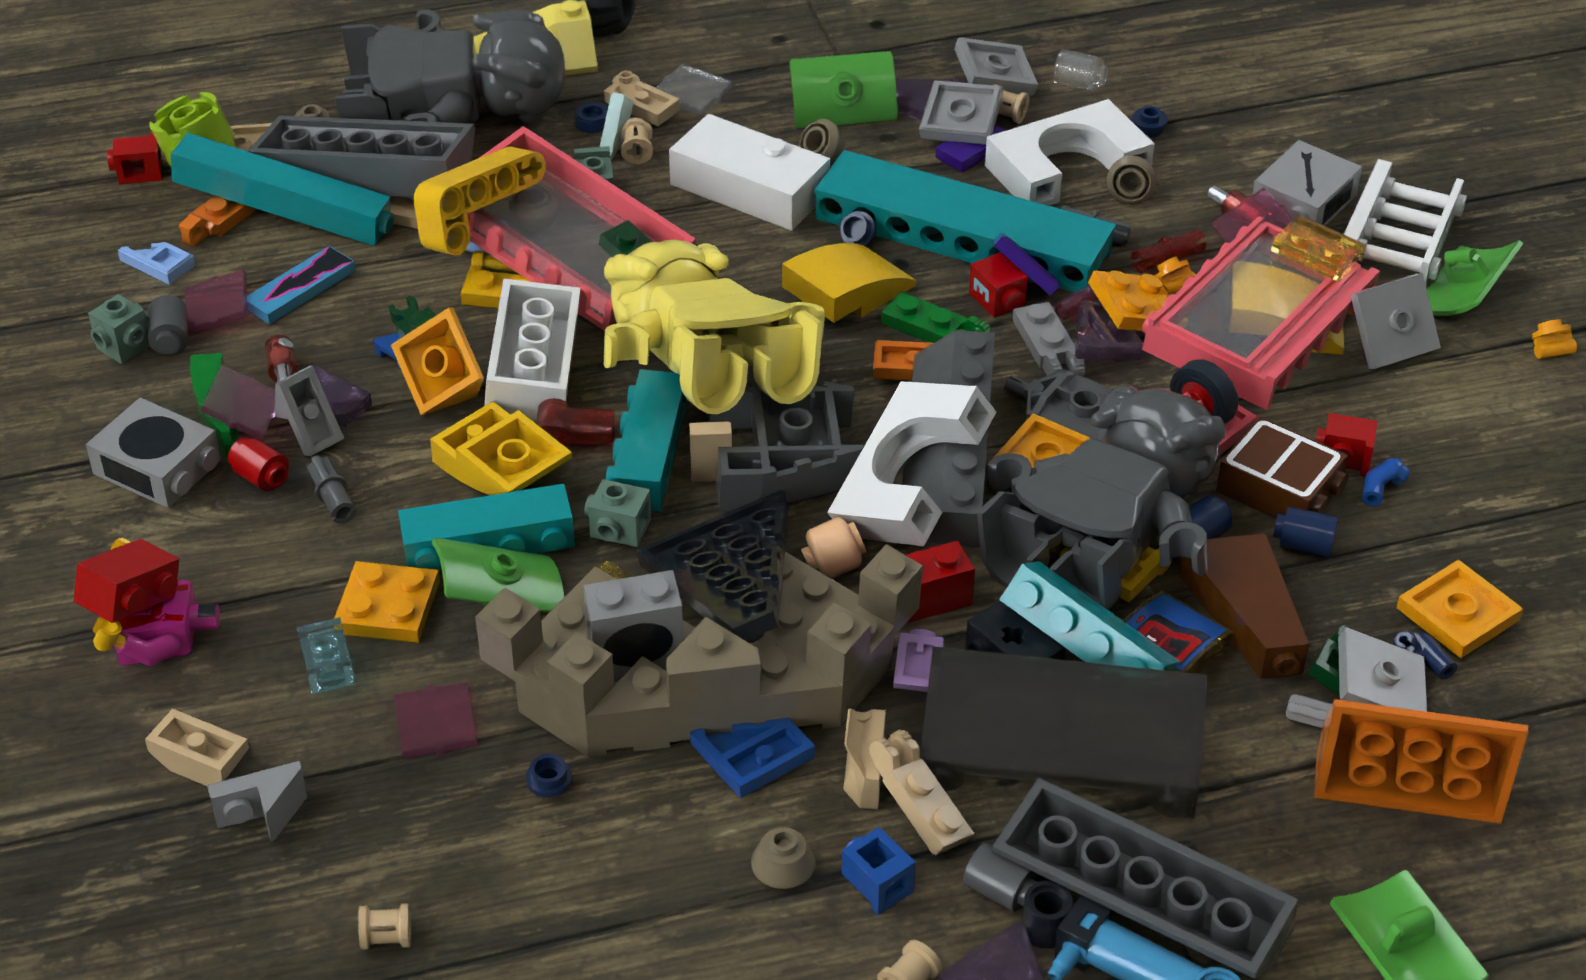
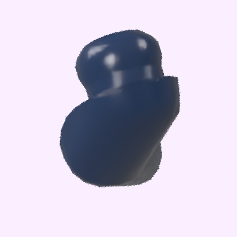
[1393,630,1458,679]

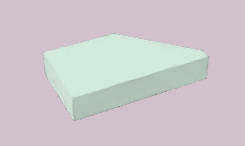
[600,92,634,159]

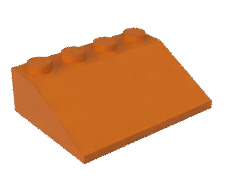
[1314,699,1528,824]

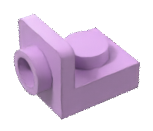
[893,629,944,693]

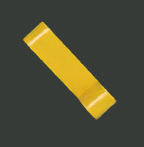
[414,147,546,256]

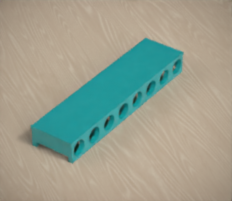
[814,150,1116,295]

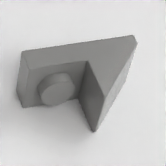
[275,366,344,456]
[207,761,307,842]

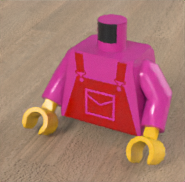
[92,538,220,666]

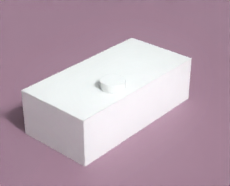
[669,114,830,231]
[484,279,580,425]

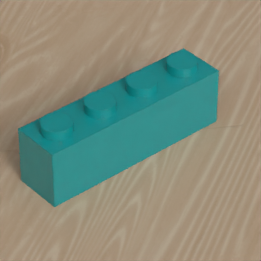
[606,369,688,512]
[398,484,575,570]
[1000,561,1180,702]

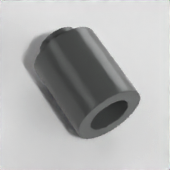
[148,295,188,354]
[963,843,1038,912]

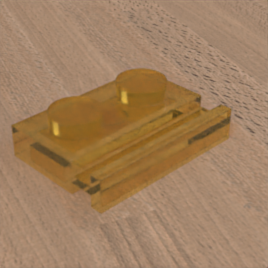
[1271,215,1367,282]

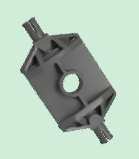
[1004,369,1113,440]

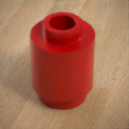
[228,437,289,492]

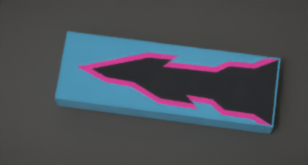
[243,245,356,325]

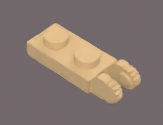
[868,730,974,855]

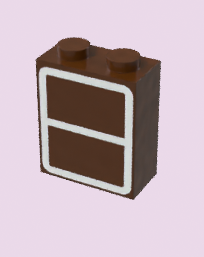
[1216,417,1349,519]

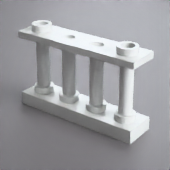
[1338,159,1467,285]

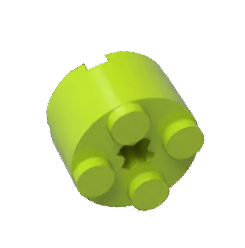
[149,92,236,166]

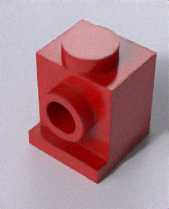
[107,131,163,185]
[1315,413,1378,477]

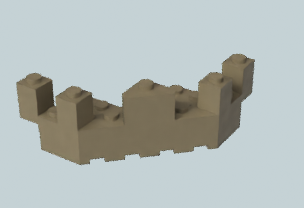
[475,544,923,757]

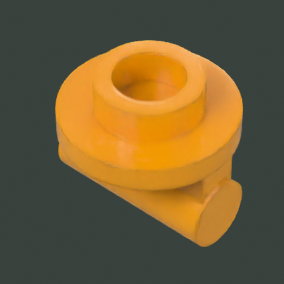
[1154,256,1196,295]
[1531,319,1577,359]

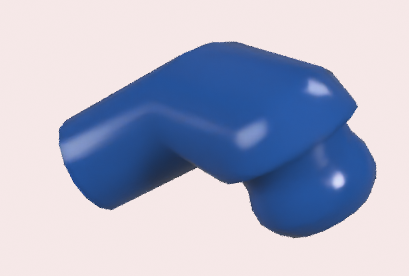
[1362,458,1410,507]

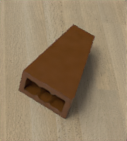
[1178,533,1309,679]

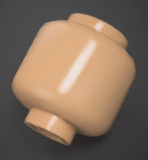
[801,517,867,579]

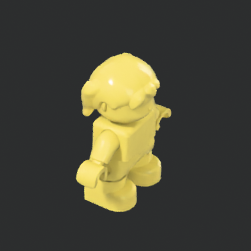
[603,239,825,414]

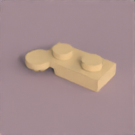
[604,71,680,126]

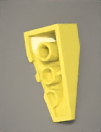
[474,0,598,76]

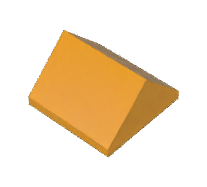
[391,307,484,415]

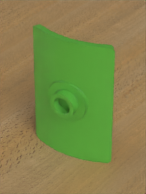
[789,51,897,129]
[1427,240,1524,316]
[432,538,564,613]
[1330,870,1489,980]

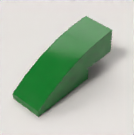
[190,353,241,462]

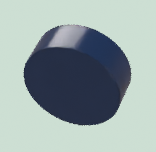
[575,103,608,133]

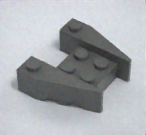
[708,366,864,512]

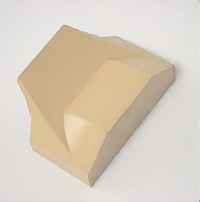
[145,708,249,786]
[843,708,886,810]

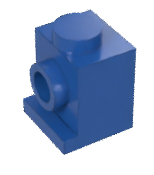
[842,827,916,915]

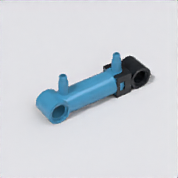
[1021,881,1240,980]

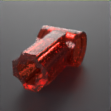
[536,398,615,447]

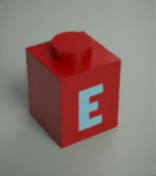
[969,252,1028,318]

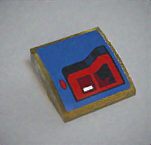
[1123,591,1234,684]

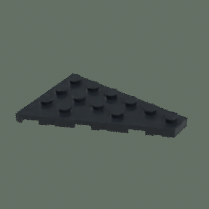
[636,490,789,643]

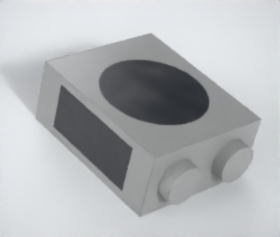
[1251,140,1362,237]
[86,398,221,508]
[583,570,683,682]

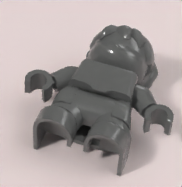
[335,9,565,124]
[977,384,1226,610]

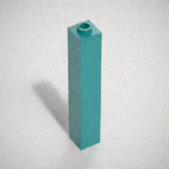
[171,133,394,246]

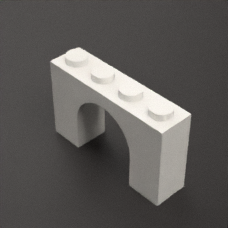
[985,99,1154,206]
[827,381,996,546]

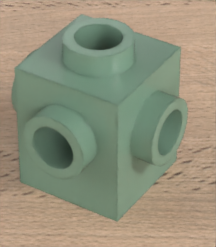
[88,294,150,364]
[584,479,651,547]

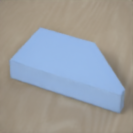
[117,242,196,285]

